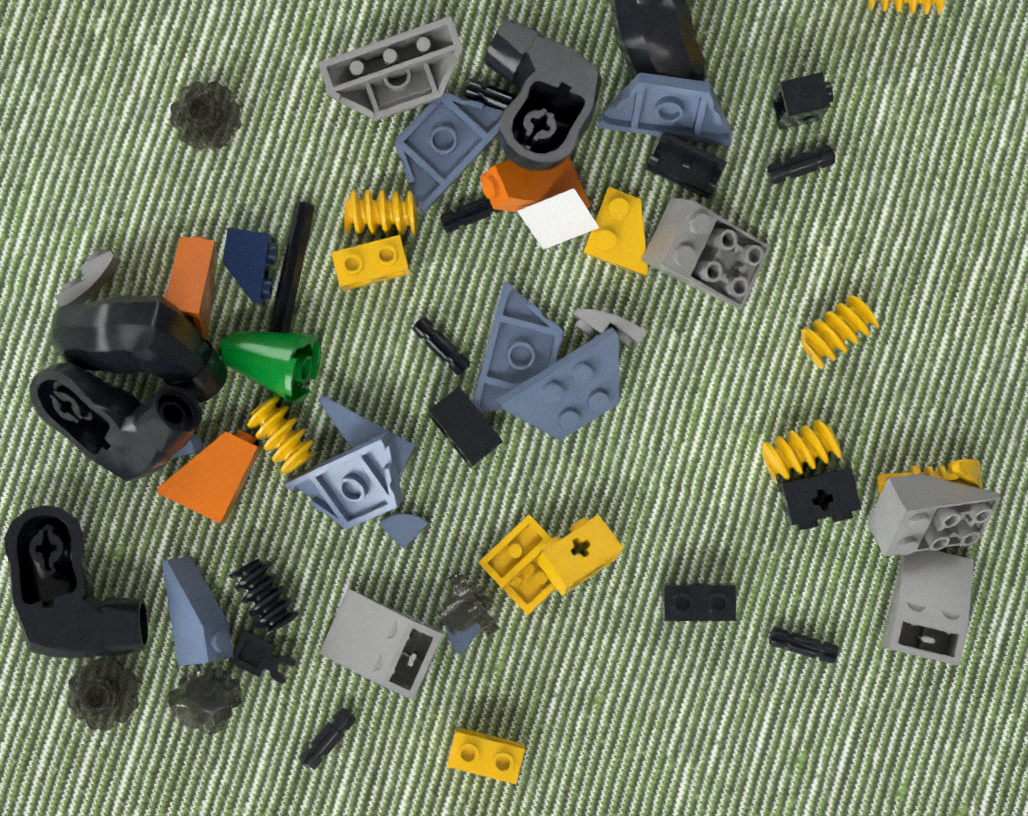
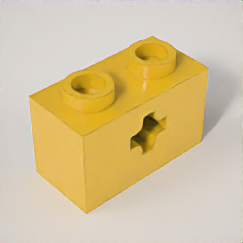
[537,514,624,597]

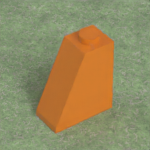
[480,156,591,213]
[165,236,218,340]
[156,429,262,524]

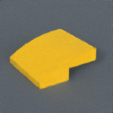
[478,514,556,616]

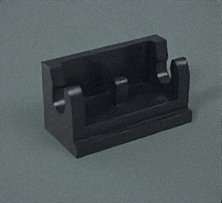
[646,132,727,199]
[427,386,503,469]

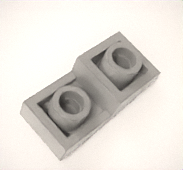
[55,249,121,307]
[573,308,647,346]

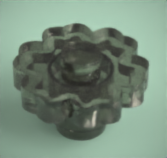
[170,81,242,151]
[437,570,500,637]
[67,657,141,731]
[168,668,242,734]

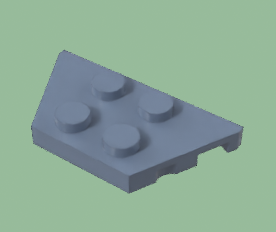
[598,72,732,147]
[394,92,505,215]
[473,282,564,413]
[497,327,619,441]
[284,432,403,530]

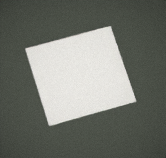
[517,188,599,250]

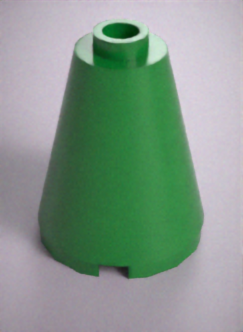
[218,331,321,404]

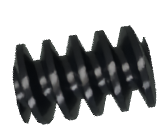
[228,558,300,637]

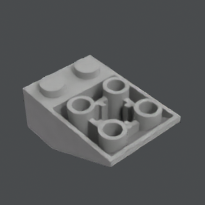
[642,198,771,309]
[867,474,1001,557]
[881,550,974,666]
[319,588,444,700]

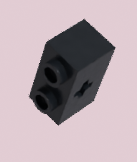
[771,72,834,130]
[777,468,862,531]
[661,583,736,621]

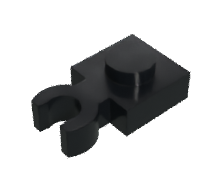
[228,629,296,683]

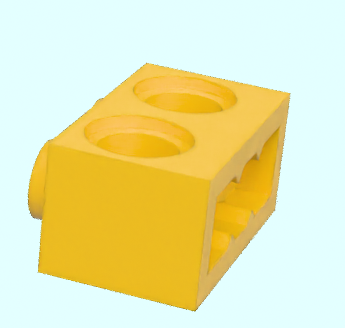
[331,235,411,291]
[447,726,525,784]

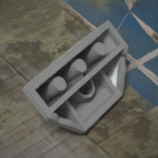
[318,16,463,121]

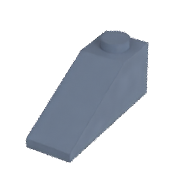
[319,395,417,479]
[162,556,233,666]

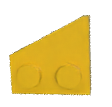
[583,187,648,277]

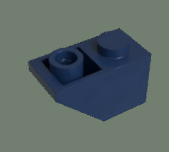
[223,228,278,307]

